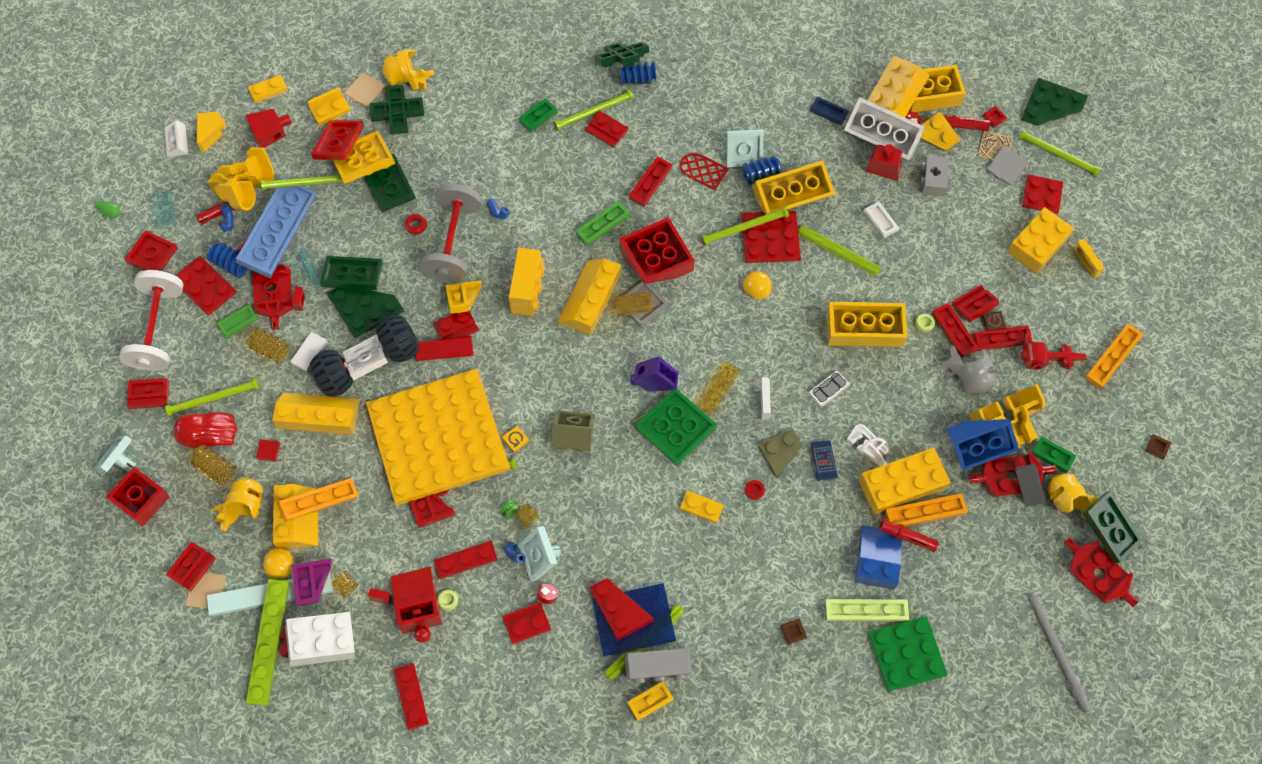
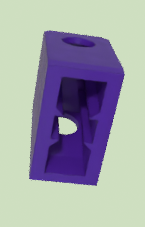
[630,356,679,392]

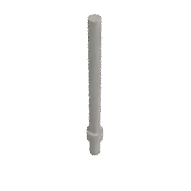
[1029,595,1092,713]

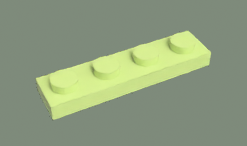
[825,599,909,622]

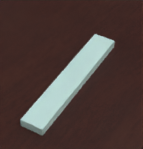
[207,572,333,617]

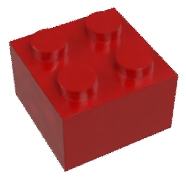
[106,467,170,527]

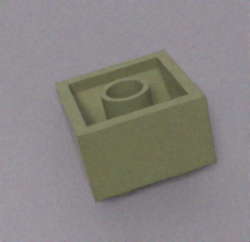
[551,410,595,452]

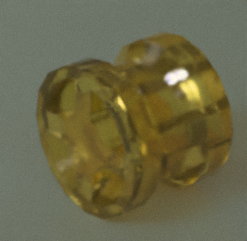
[515,503,539,528]
[332,572,358,598]

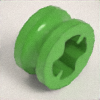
[500,500,520,519]

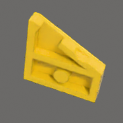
[921,112,961,151]
[445,280,482,314]

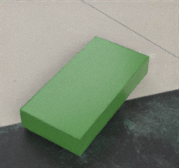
[216,304,259,339]

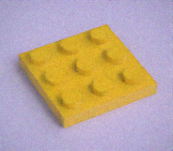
[333,131,395,184]

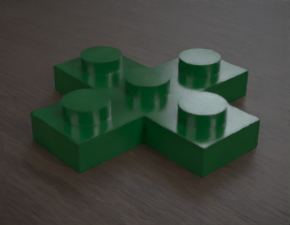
[594,42,650,67]
[370,85,425,135]

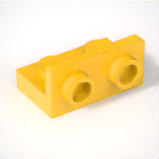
[307,87,351,126]

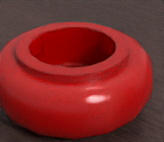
[405,214,427,235]

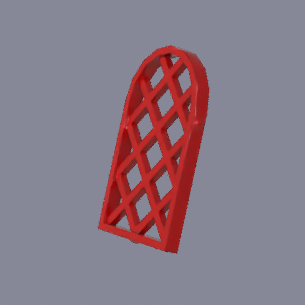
[680,153,729,190]

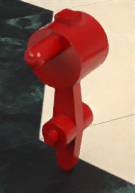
[1020,334,1087,370]

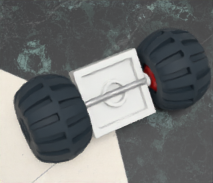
[309,315,419,397]

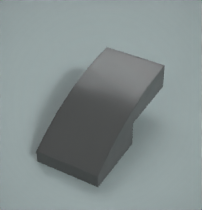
[1015,463,1046,507]

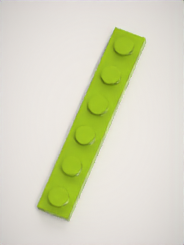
[246,579,290,706]

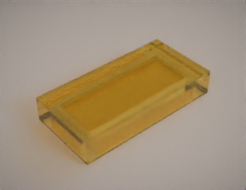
[614,291,654,317]

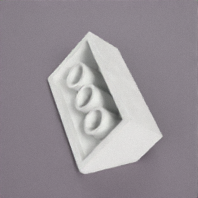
[844,97,925,160]

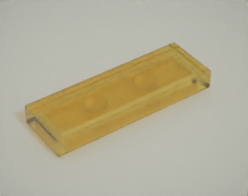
[696,360,741,417]

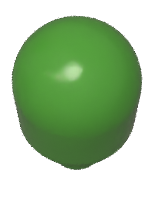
[94,201,120,218]

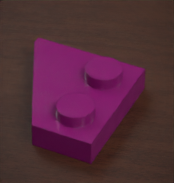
[292,558,333,607]

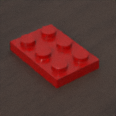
[311,120,364,161]
[175,256,237,316]

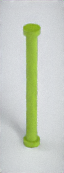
[554,89,634,131]
[1019,129,1101,177]
[260,175,349,191]
[702,206,789,245]
[165,378,260,417]

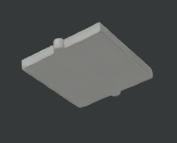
[986,146,1028,186]

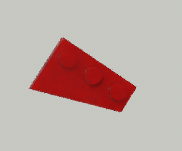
[589,578,654,640]

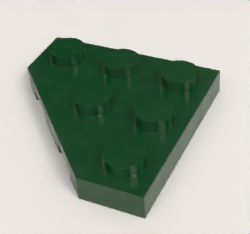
[1021,77,1088,126]
[328,288,404,339]

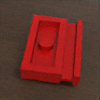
[585,111,628,148]
[952,284,999,323]
[433,311,480,339]
[127,378,169,409]
[166,542,216,592]
[502,602,551,645]

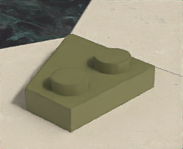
[758,429,802,478]

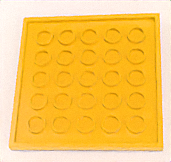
[366,369,510,506]

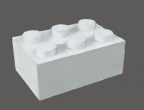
[285,612,355,667]

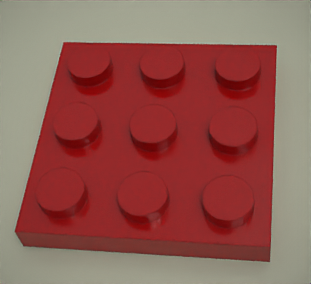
[741,211,801,263]

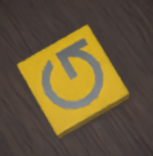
[502,426,530,453]

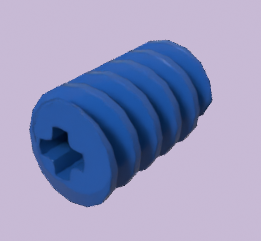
[620,61,656,85]
[742,156,782,184]
[207,243,248,278]

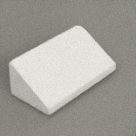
[164,120,188,157]

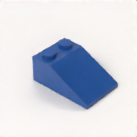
[946,419,1019,471]
[855,525,902,590]

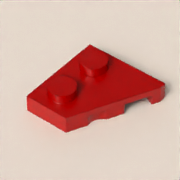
[410,494,455,528]

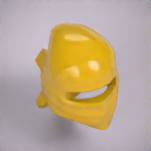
[382,50,434,91]
[1047,473,1100,519]
[211,478,263,532]

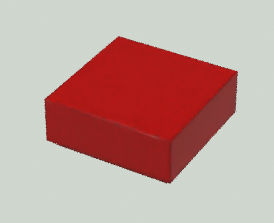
[982,106,1007,129]
[291,286,306,311]
[256,439,281,462]
[368,588,392,605]

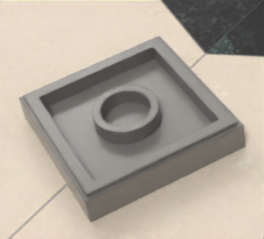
[616,281,669,328]

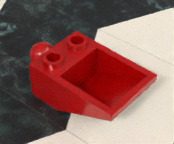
[391,566,443,643]

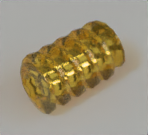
[247,327,291,363]
[191,445,237,485]

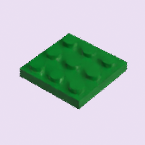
[635,389,717,466]
[868,616,948,692]

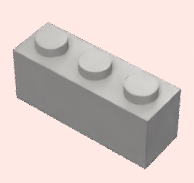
[624,648,692,684]

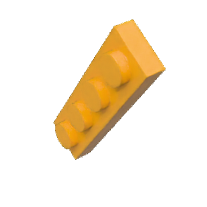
[1085,324,1144,390]
[277,478,359,522]
[885,493,968,527]

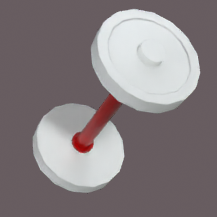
[119,270,184,371]

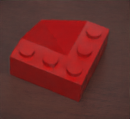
[619,217,695,284]

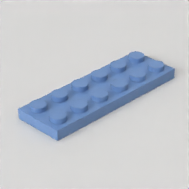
[235,177,317,278]

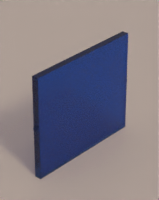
[592,583,676,657]

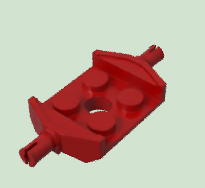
[253,264,294,330]
[968,452,1057,497]
[1064,538,1139,608]

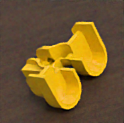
[207,147,274,211]
[968,384,1045,449]

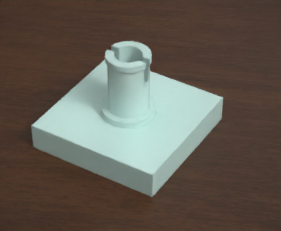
[727,129,764,167]
[94,435,136,473]
[518,526,561,581]

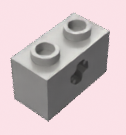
[919,155,949,197]

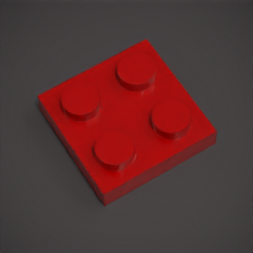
[1022,174,1064,215]
[124,230,178,271]

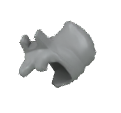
[942,346,996,394]

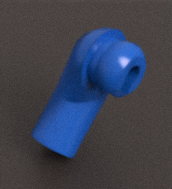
[487,199,510,220]
[220,203,234,232]
[504,541,526,563]

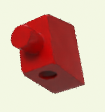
[246,109,292,148]
[865,144,902,181]

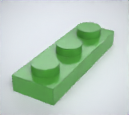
[576,201,630,247]

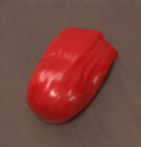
[173,412,237,448]

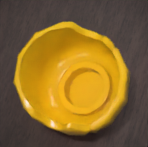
[743,271,772,300]
[263,548,294,580]

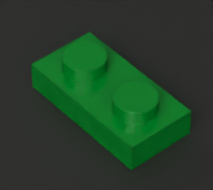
[519,98,557,133]
[1032,436,1077,473]

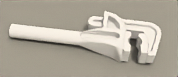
[846,424,889,467]

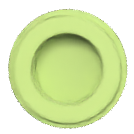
[915,314,935,332]
[438,590,458,611]

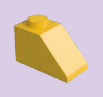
[197,112,226,152]

